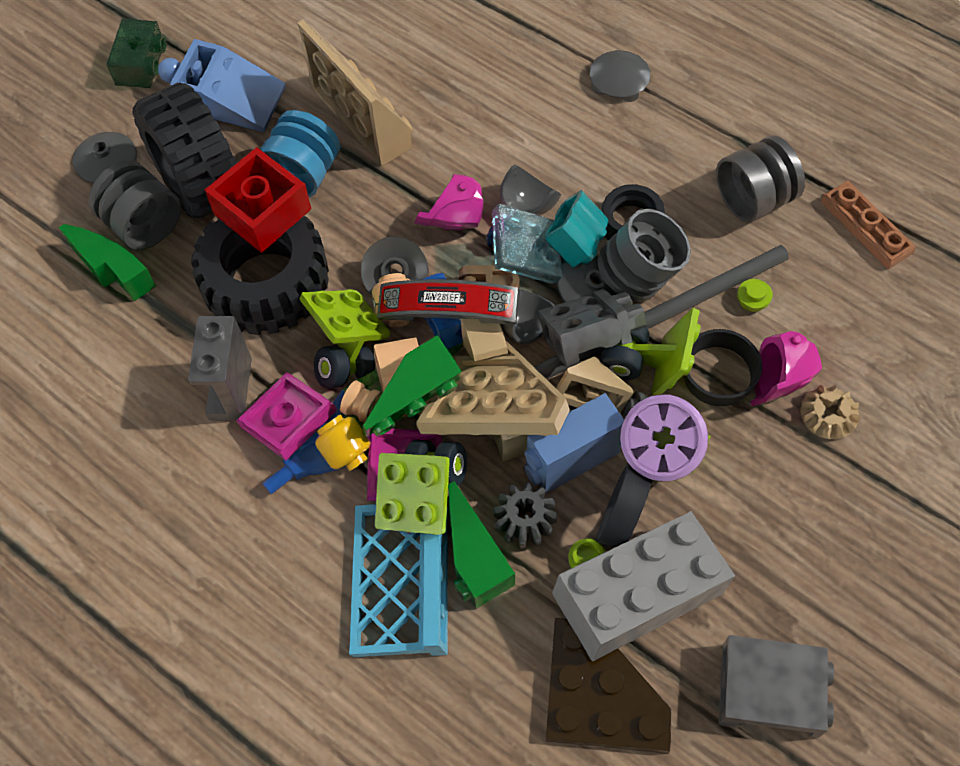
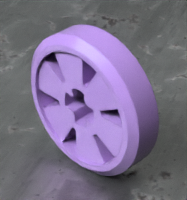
[620,395,708,481]

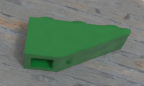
[363,335,462,437]

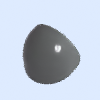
[500,165,562,217]
[500,289,555,345]

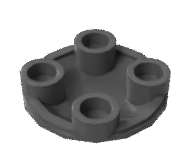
[589,50,651,102]

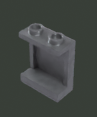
[188,316,252,420]
[719,635,834,738]

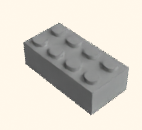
[552,511,735,662]

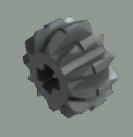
[493,482,557,549]

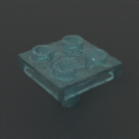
[492,204,562,284]

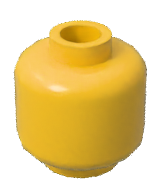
[315,414,370,471]

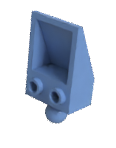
[158,39,286,132]

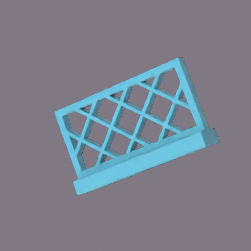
[349,504,448,657]

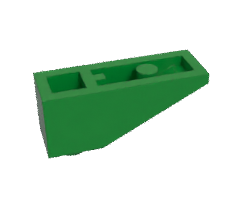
[448,481,515,609]

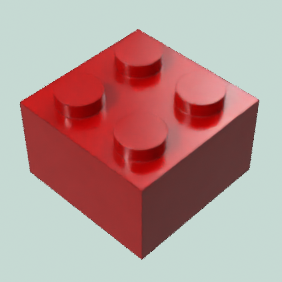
[205,147,312,253]

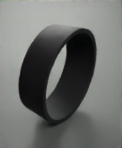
[683,329,762,406]
[596,464,652,547]

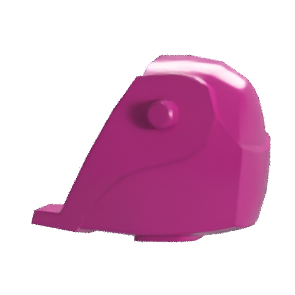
[414,173,484,231]
[750,331,822,406]

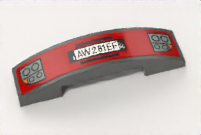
[377,279,519,324]

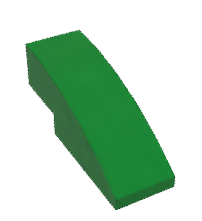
[58,224,156,301]

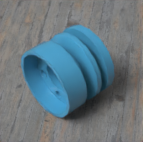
[260,110,341,198]

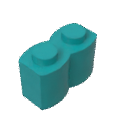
[545,189,608,268]

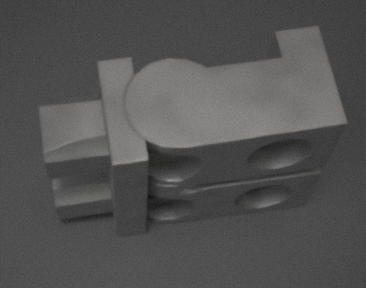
[538,289,647,367]

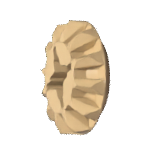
[800,385,861,439]

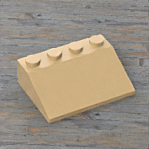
[298,20,413,166]

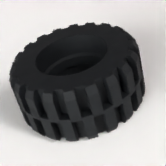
[132,82,237,218]
[191,216,329,335]

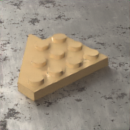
[416,340,570,436]

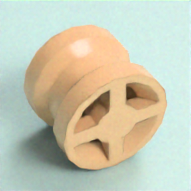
[340,380,382,423]

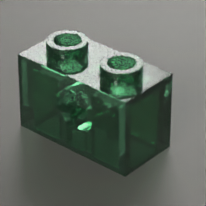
[106,19,167,88]

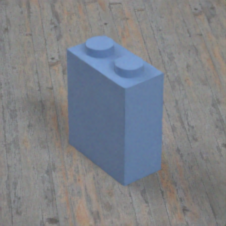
[524,393,624,494]

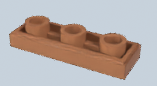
[821,180,917,270]

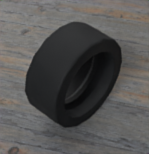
[601,184,665,240]

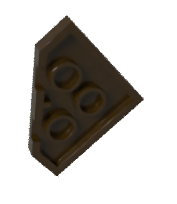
[546,618,671,754]

